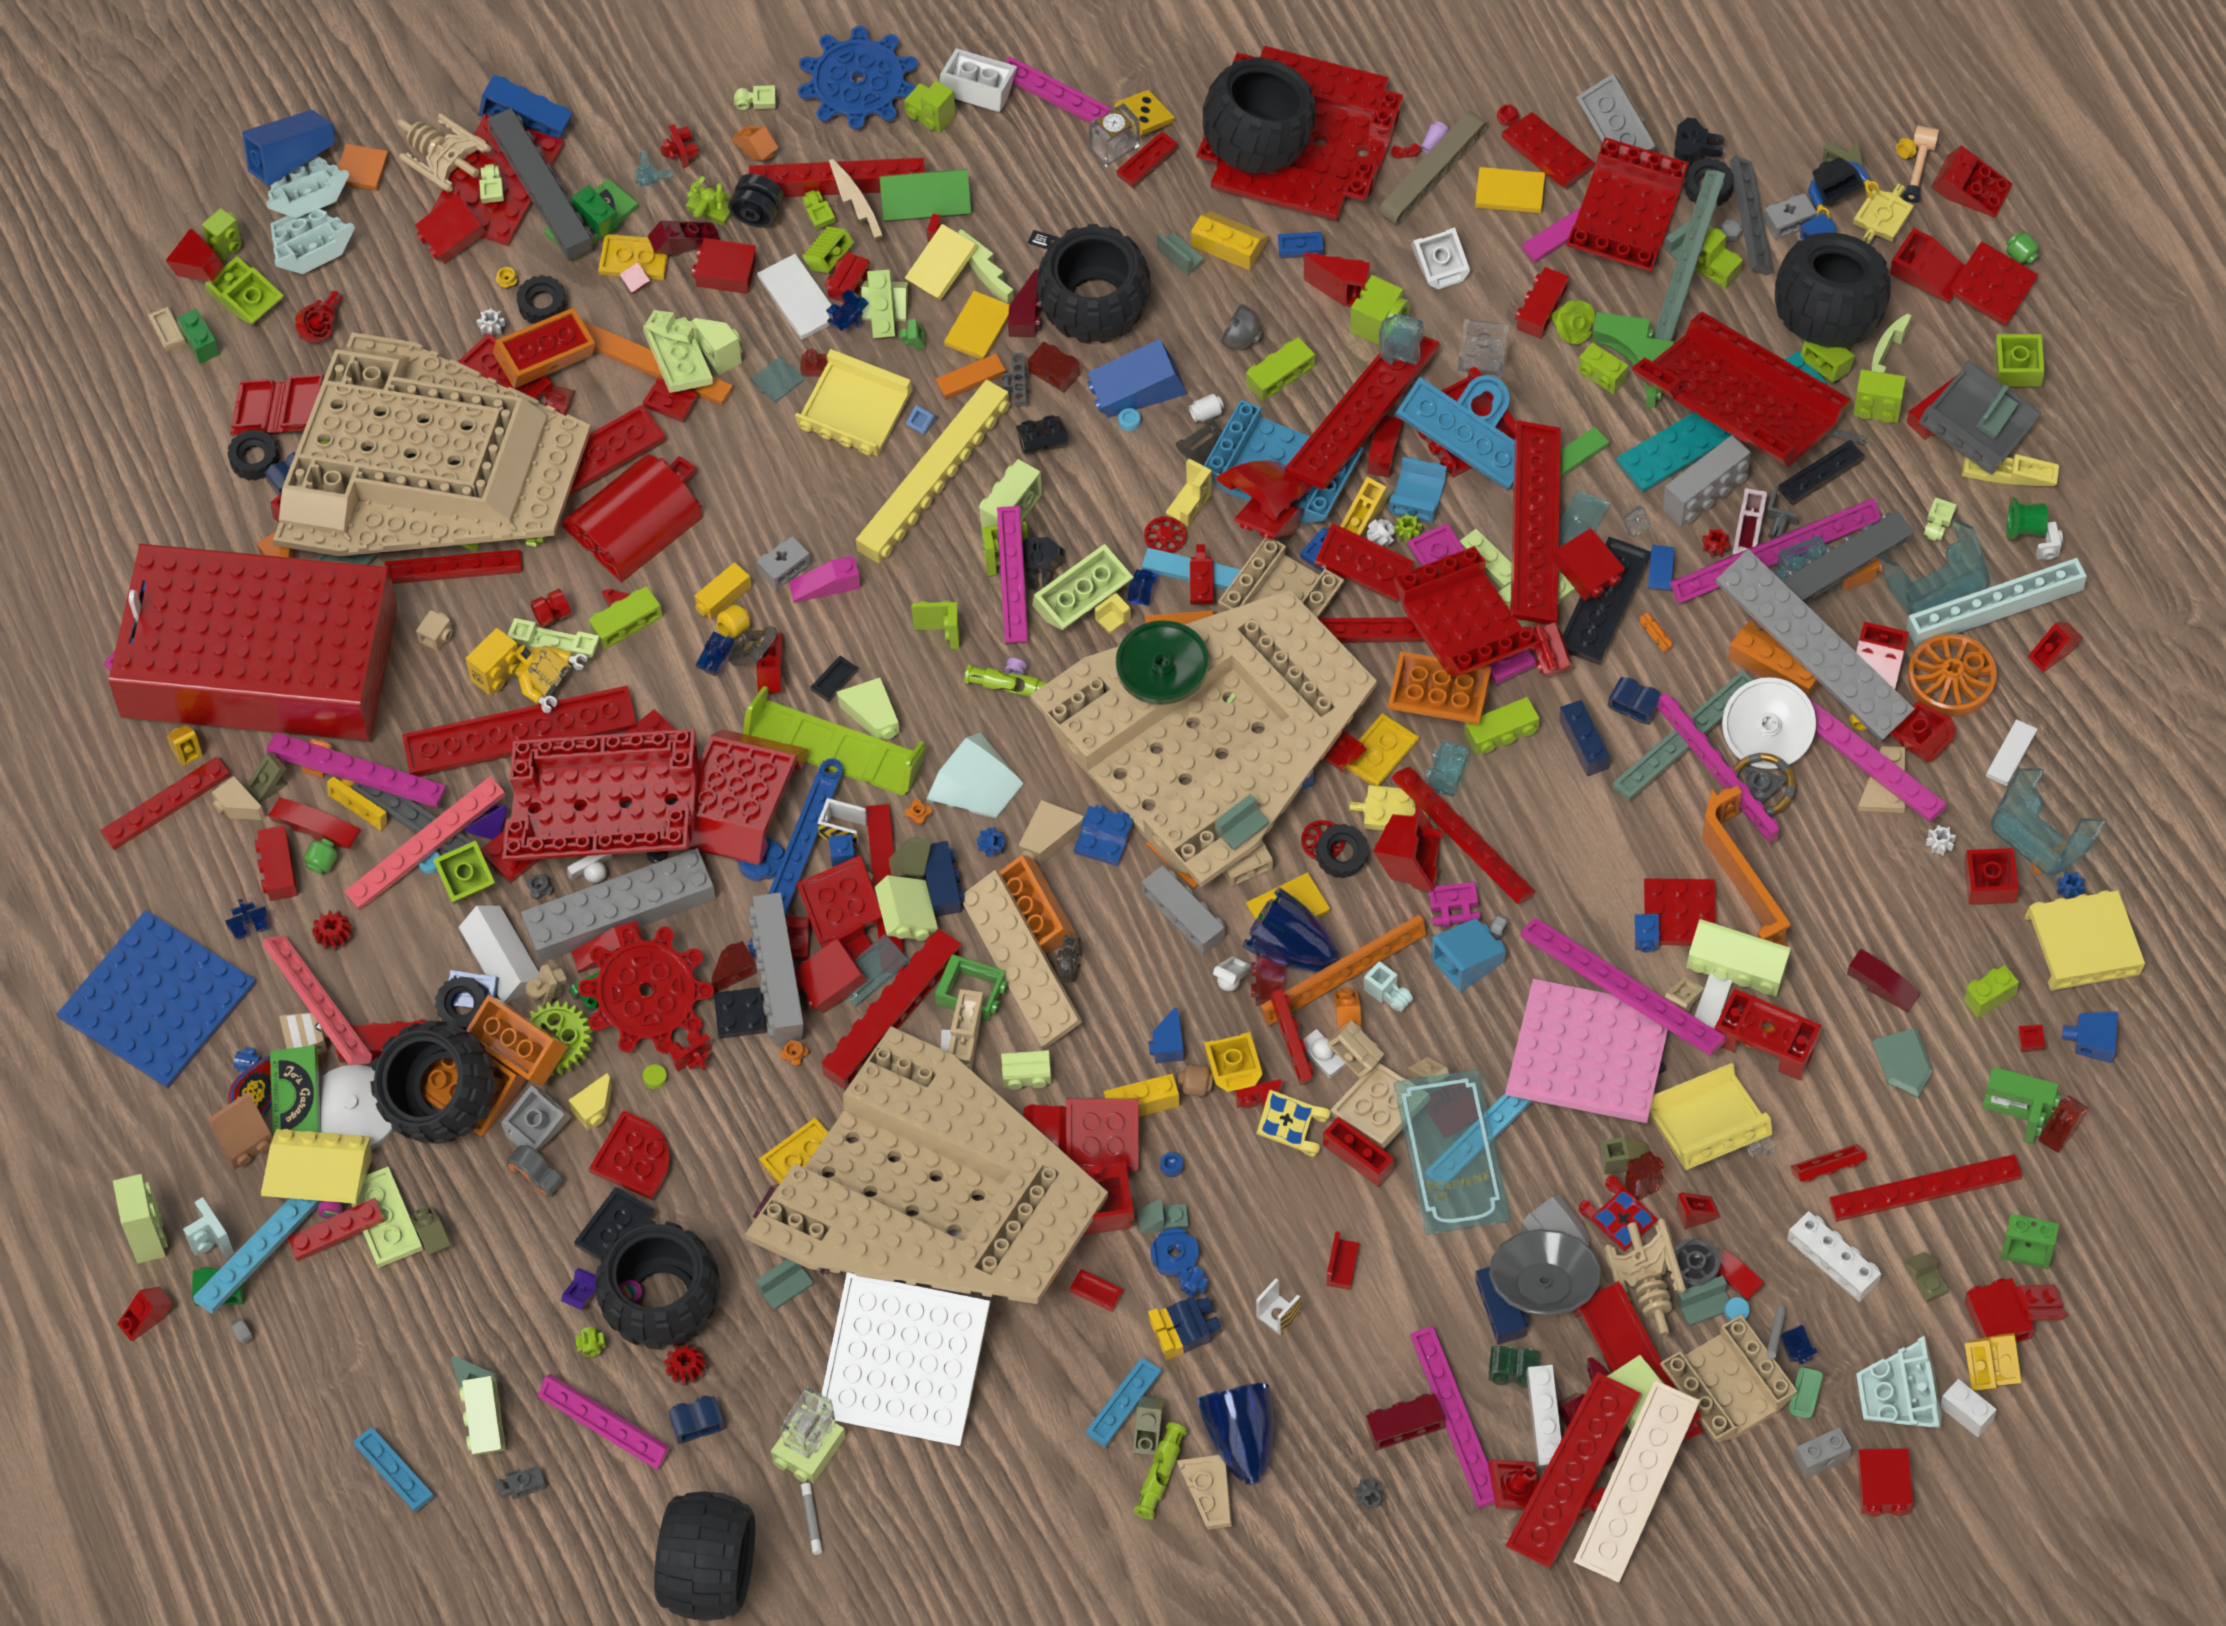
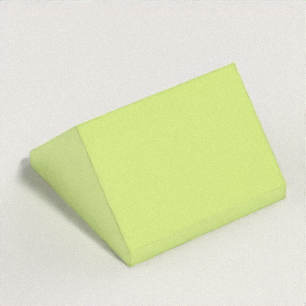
[861,281,909,321]

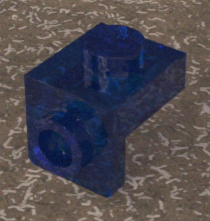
[1127,569,1159,606]
[1780,1325,1818,1364]

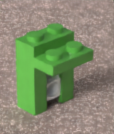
[1982,1067,2061,1144]

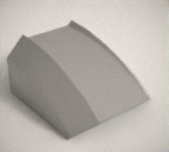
[501,1085,572,1151]
[1521,1195,1591,1246]

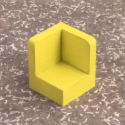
[1095,593,1131,634]

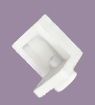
[2036,522,2063,560]

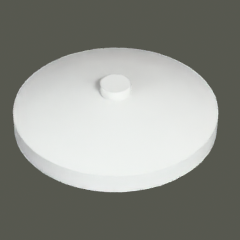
[1722,677,1816,770]
[319,1065,394,1150]

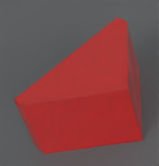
[1676,1192,1720,1230]

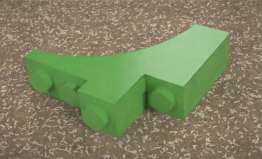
[1593,312,1674,408]

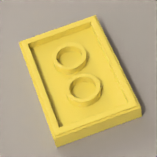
[905,224,978,301]

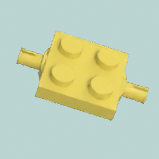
[1853,184,1914,244]
[1349,785,1429,831]

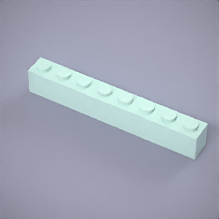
[1906,558,2087,648]

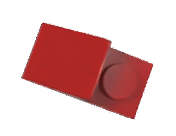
[544,385,575,416]
[786,917,810,961]
[1235,1079,1282,1110]

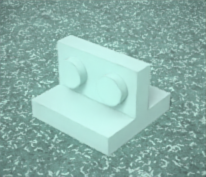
[183,1197,234,1258]

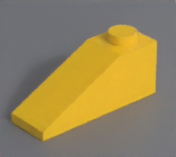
[1340,477,1393,537]

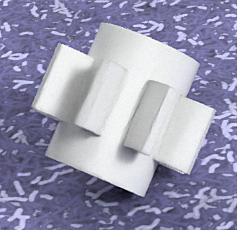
[477,308,505,336]
[1367,519,1395,547]
[1926,825,1956,856]

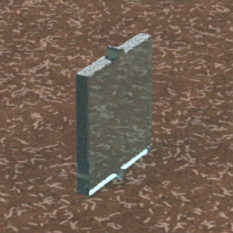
[751,356,805,403]

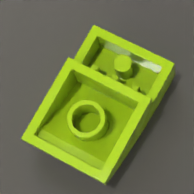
[205,256,284,325]

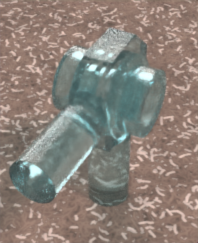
[634,151,673,186]

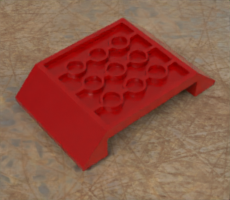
[1566,137,1689,272]
[1394,546,1541,676]
[688,729,809,865]

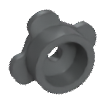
[526,874,552,899]

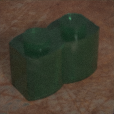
[1489,1346,1540,1388]

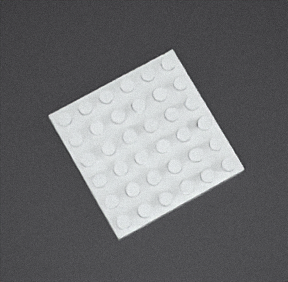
[818,1272,991,1446]

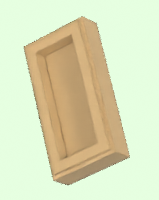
[148,307,186,352]

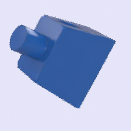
[2061,1012,2118,1063]

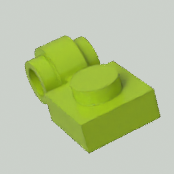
[802,190,836,230]

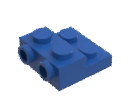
[1074,805,1134,866]

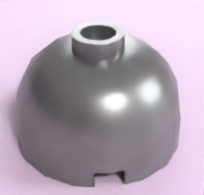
[1221,304,1262,349]
[1674,1238,1720,1287]

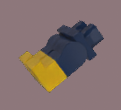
[1148,1296,1222,1361]

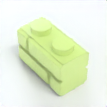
[1001,1050,1051,1090]

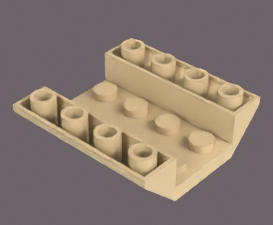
[1218,538,1344,618]
[1660,1315,1797,1442]

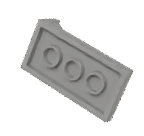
[1576,74,1657,151]

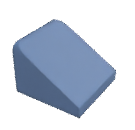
[905,404,939,435]

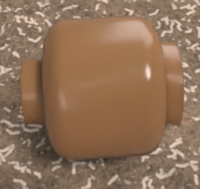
[1177,1064,1213,1097]

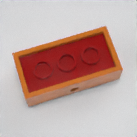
[493,308,596,389]

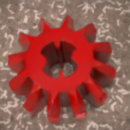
[312,909,353,950]
[664,1343,706,1386]

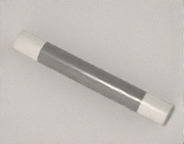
[801,1483,822,1555]

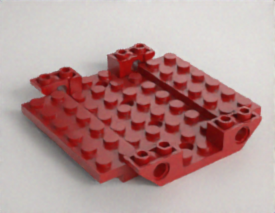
[1196,46,1403,221]

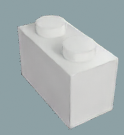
[1940,1379,1997,1438]

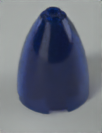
[1242,887,1341,972]
[1197,1383,1274,1485]

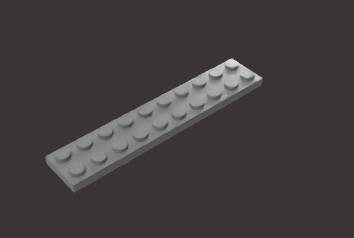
[1715,549,1915,742]

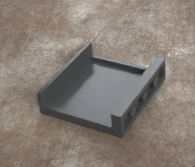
[1918,360,2041,475]

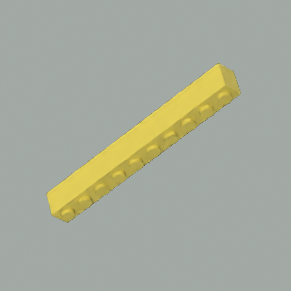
[856,379,1010,564]

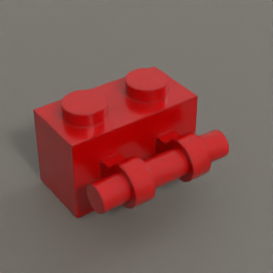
[1531,622,1574,678]

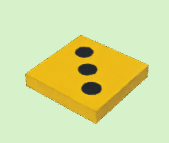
[1114,90,1175,136]

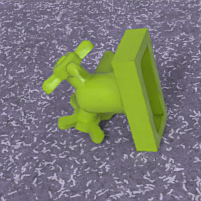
[685,176,732,226]

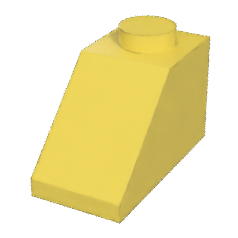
[569,1073,612,1130]

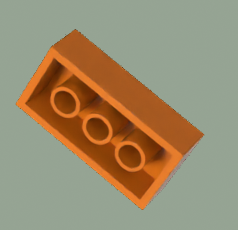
[466,995,568,1087]

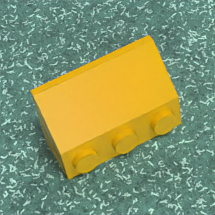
[1191,211,1270,271]

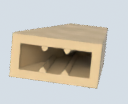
[1018,800,1084,865]

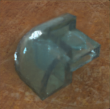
[1379,314,1423,365]

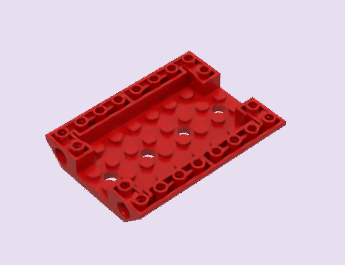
[502,729,699,861]

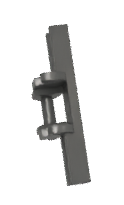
[1001,353,1031,406]

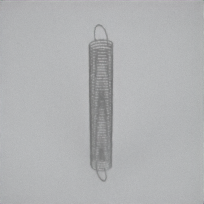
[1827,428,1872,445]

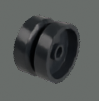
[728,174,784,228]

